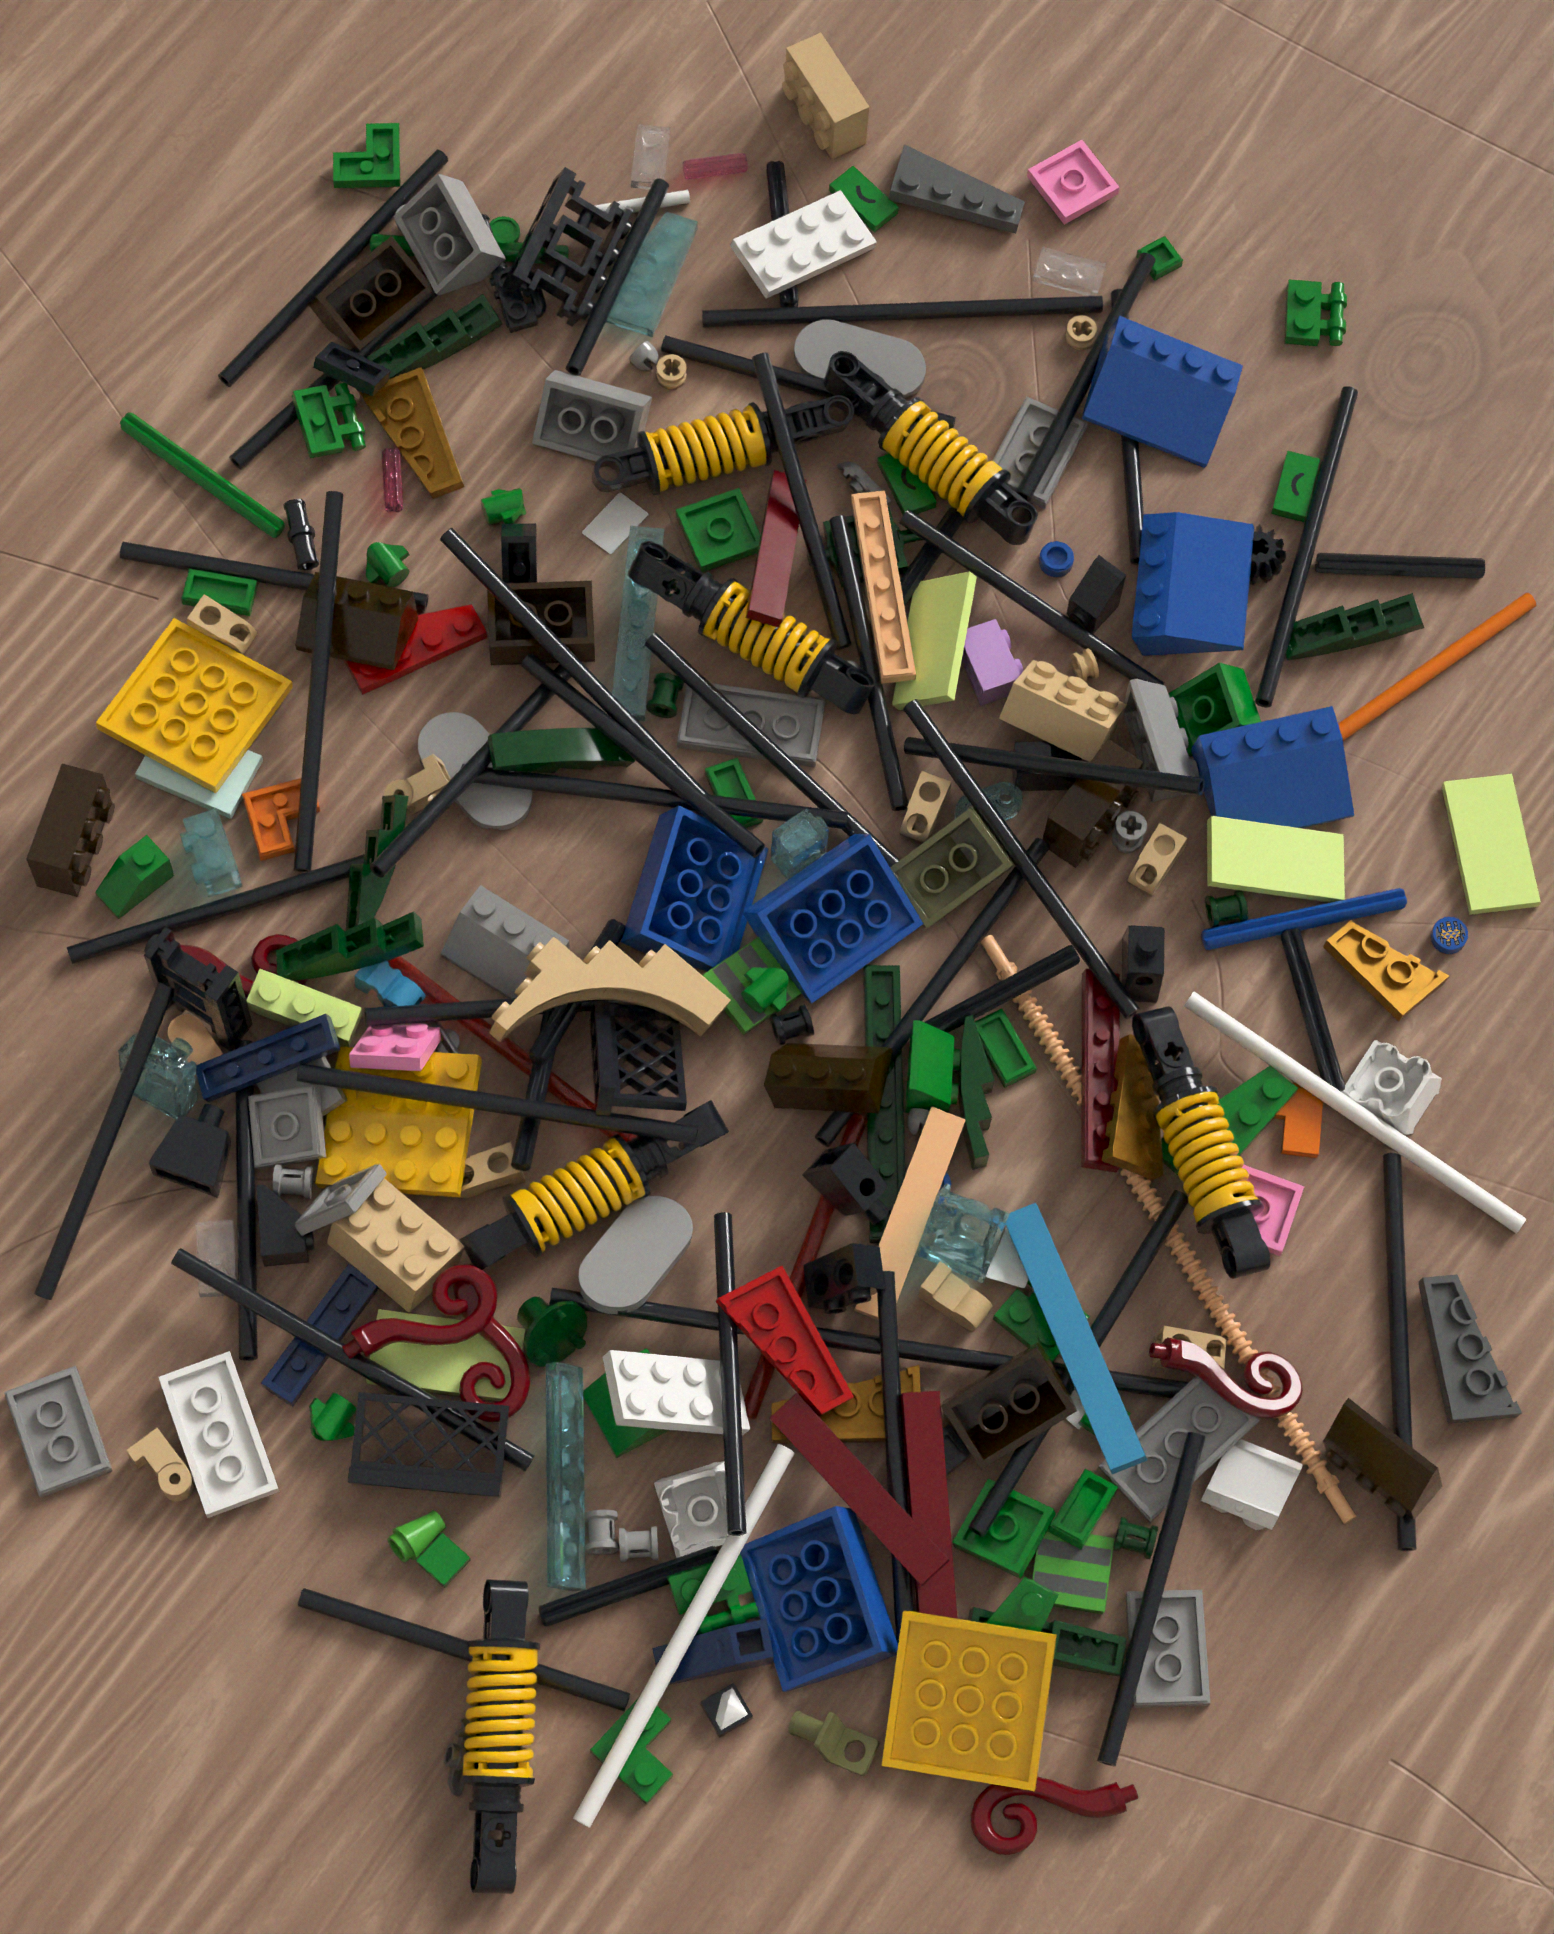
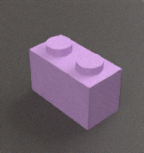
[961,619,1024,706]

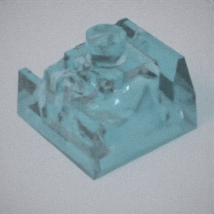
[118,1032,198,1120]
[915,1183,1010,1283]

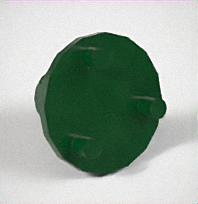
[517,1297,587,1367]

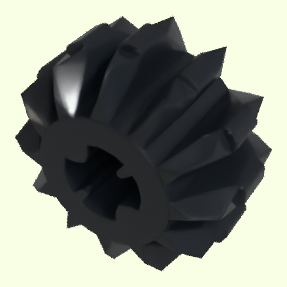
[1250,525,1286,585]

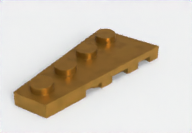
[358,367,465,499]
[1102,1034,1163,1180]
[771,1365,921,1443]

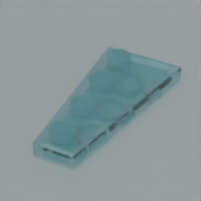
[590,212,698,337]

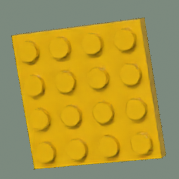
[96,618,293,793]
[315,1047,482,1198]
[882,1610,1057,1791]

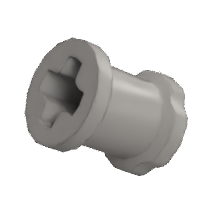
[1112,811,1147,853]
[273,1164,313,1199]
[585,1510,619,1555]
[619,1526,659,1562]

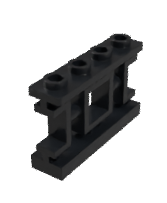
[502,167,633,326]
[144,927,253,1052]

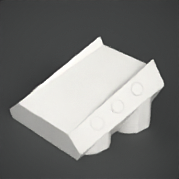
[1341,1040,1442,1135]
[1201,1439,1303,1530]
[654,1461,728,1558]

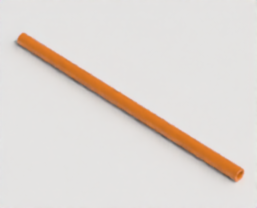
[1338,593,1536,741]

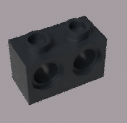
[803,1243,886,1314]

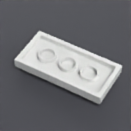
[730,190,877,299]
[603,1350,750,1436]
[158,1351,280,1518]

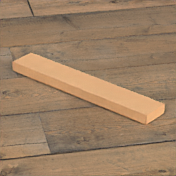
[851,490,916,684]
[854,1107,965,1320]

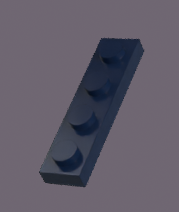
[194,1014,341,1102]
[261,1264,379,1407]

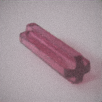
[683,153,748,180]
[382,447,403,513]

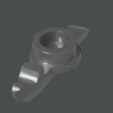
[837,461,891,505]
[429,1021,460,1054]
[444,1718,471,1796]

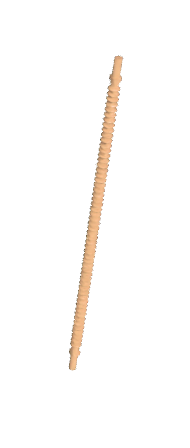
[981,935,1357,1524]

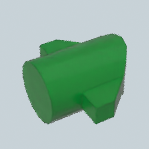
[481,488,526,525]
[366,542,410,588]
[741,967,788,1013]
[309,1392,357,1441]

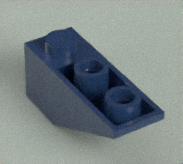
[652,1619,774,1685]

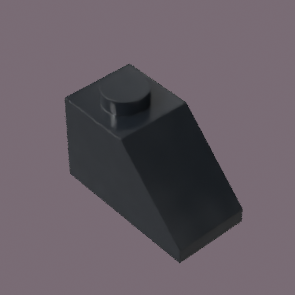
[501,523,537,584]
[1066,555,1126,634]
[1012,741,1082,791]
[257,1185,315,1267]

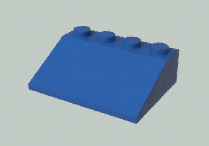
[1081,316,1243,468]
[1132,512,1254,656]
[1191,706,1354,828]
[621,806,768,972]
[742,834,923,1004]
[740,1506,898,1692]

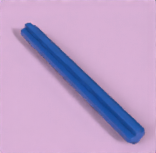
[1201,888,1407,950]

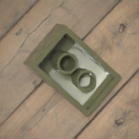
[890,808,1015,929]

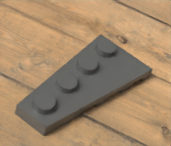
[888,144,1025,234]
[1418,1275,1522,1424]

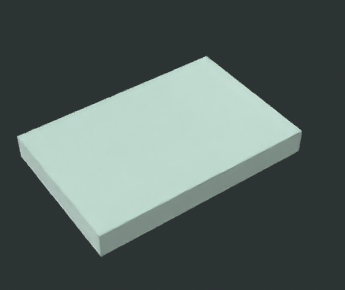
[135,750,263,819]

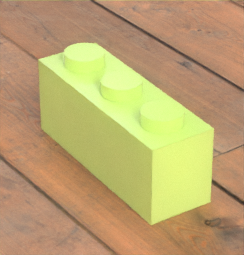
[246,969,362,1047]

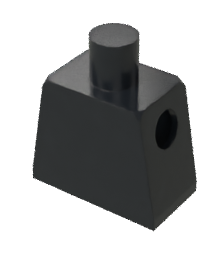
[1122,925,1165,1003]
[149,1104,231,1198]
[802,1143,889,1225]

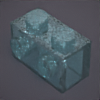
[180,808,242,898]

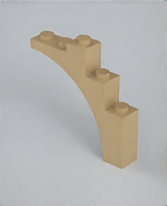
[489,937,731,1042]

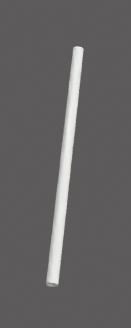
[1184,992,1526,1233]
[573,1444,794,1828]

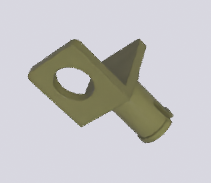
[788,1711,880,1776]

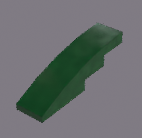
[367,294,503,379]
[1286,593,1424,661]
[488,728,635,773]
[346,795,409,930]
[276,911,424,981]
[958,1015,995,1170]
[968,1607,1127,1676]

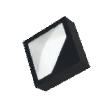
[700,1683,753,1738]

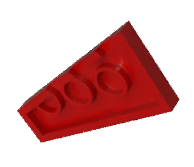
[344,604,487,695]
[715,1266,854,1416]

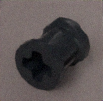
[770,1004,814,1046]

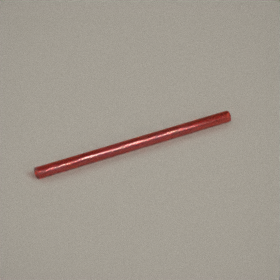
[388,956,636,1142]
[744,1113,867,1420]

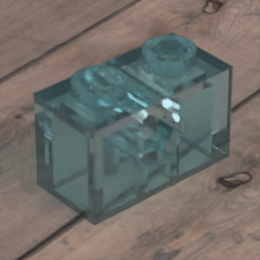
[770,808,829,880]

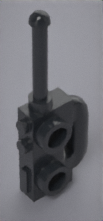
[482,214,547,333]

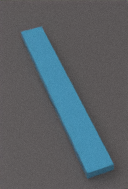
[1002,1203,1147,1475]

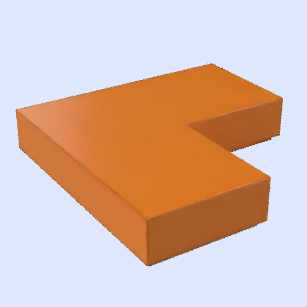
[242,778,320,861]
[1274,1082,1323,1158]

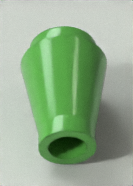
[387,1510,446,1563]

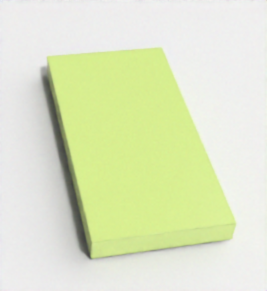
[892,571,977,710]
[1441,774,1541,915]
[1207,816,1345,903]
[366,1309,526,1402]

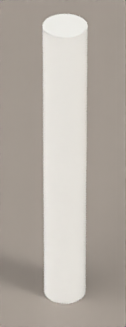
[594,190,690,213]

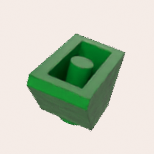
[95,835,174,919]

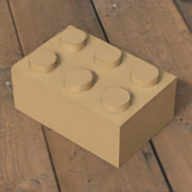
[782,32,870,159]
[999,660,1127,762]
[327,1178,464,1313]

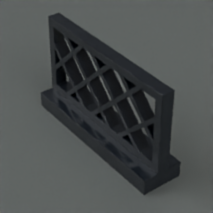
[589,1000,687,1116]
[348,1392,510,1497]

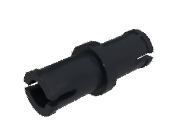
[283,499,319,570]

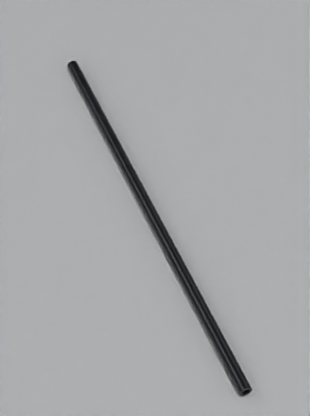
[549,1287,1251,1399]

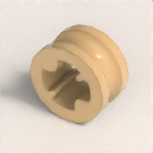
[1065,315,1097,350]
[656,354,687,389]
[1071,648,1099,682]

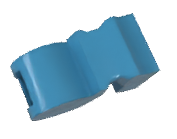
[355,961,426,1007]

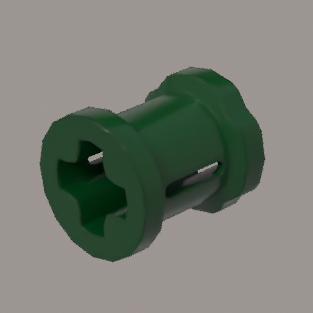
[646,673,684,718]
[1205,890,1248,927]
[1113,1517,1158,1559]

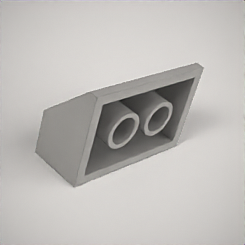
[394,173,506,295]
[532,370,652,462]
[1123,679,1199,802]
[441,885,570,999]

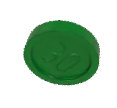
[490,216,520,242]

